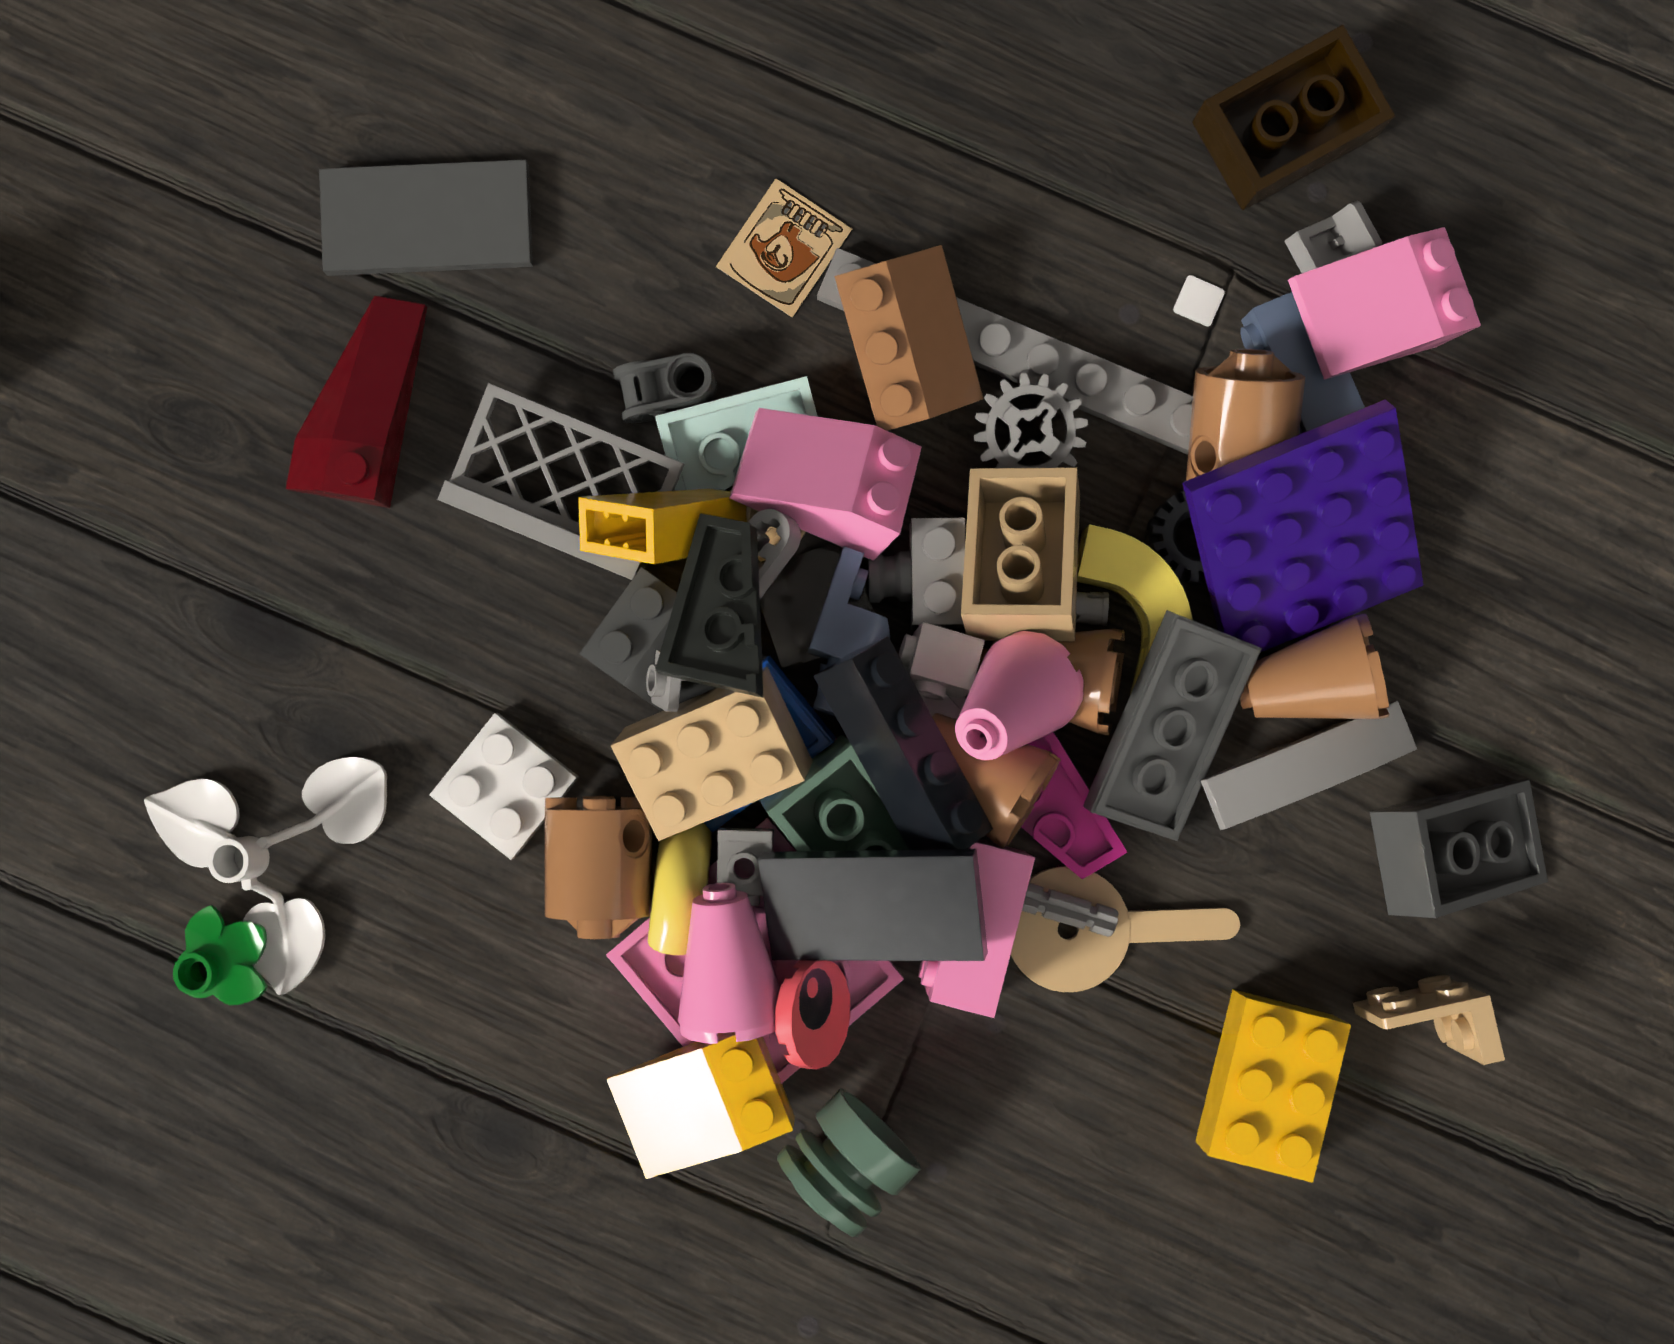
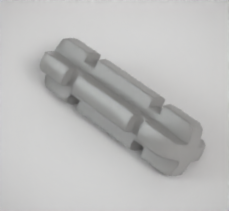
[1022,883,1118,937]

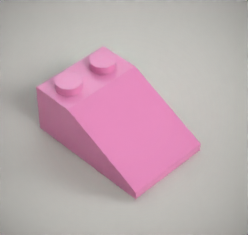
[1288,227,1481,380]
[729,408,922,561]

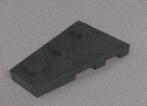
[655,513,763,698]

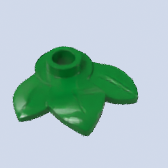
[173,905,267,1005]

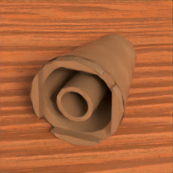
[1240,614,1390,719]
[978,629,1125,735]
[932,713,1061,849]

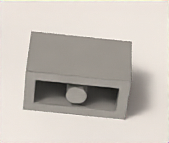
[909,518,965,629]

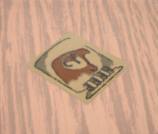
[716,179,852,318]

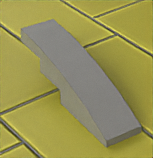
[1201,701,1417,830]

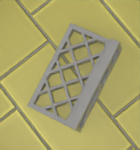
[437,383,685,580]

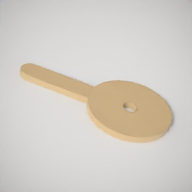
[1011,866,1240,992]

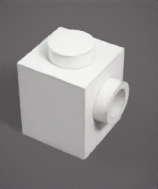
[898,622,985,700]

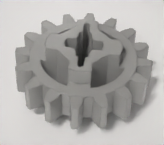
[974,373,1088,468]

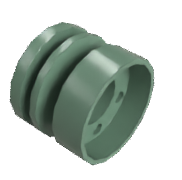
[777,1088,921,1237]

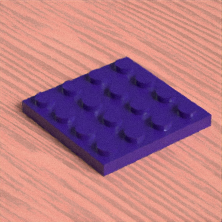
[1182,400,1424,653]

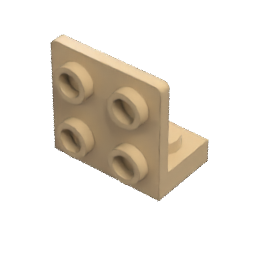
[1353,975,1505,1065]

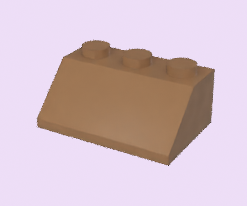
[834,245,984,431]

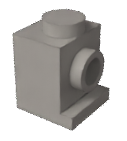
[717,827,774,906]

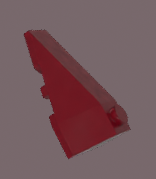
[286,296,428,508]

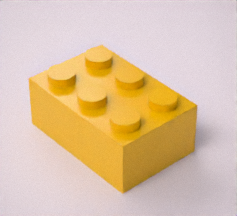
[1195,989,1351,1183]

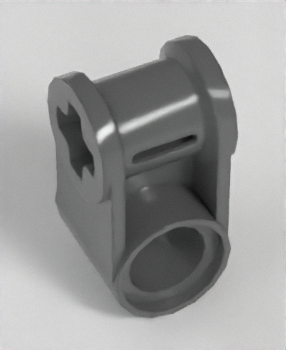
[613,353,717,423]

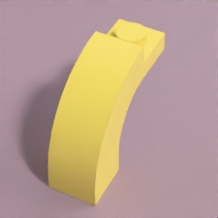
[1077,524,1192,695]

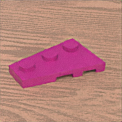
[1022,732,1127,879]

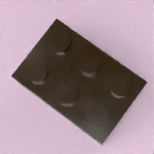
[1192,25,1395,211]

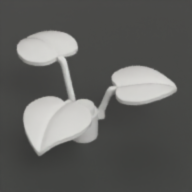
[144,757,387,995]

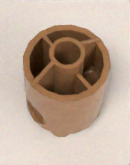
[1186,349,1305,481]
[545,796,652,939]

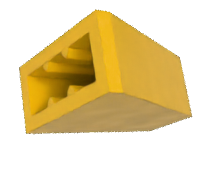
[578,489,747,564]

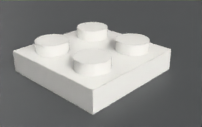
[430,713,579,860]

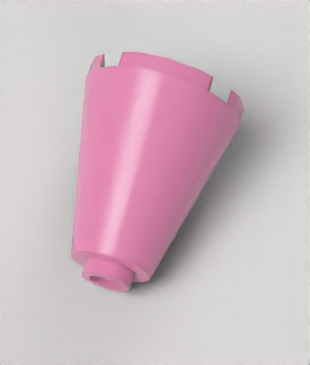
[955,630,1084,760]
[678,883,780,1043]

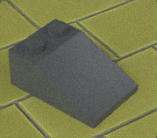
[579,567,766,711]
[1370,780,1548,918]

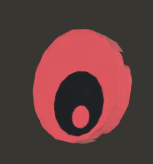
[775,960,850,1070]

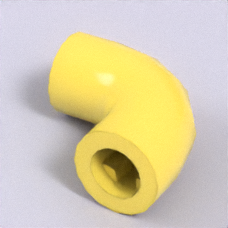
[647,823,712,955]

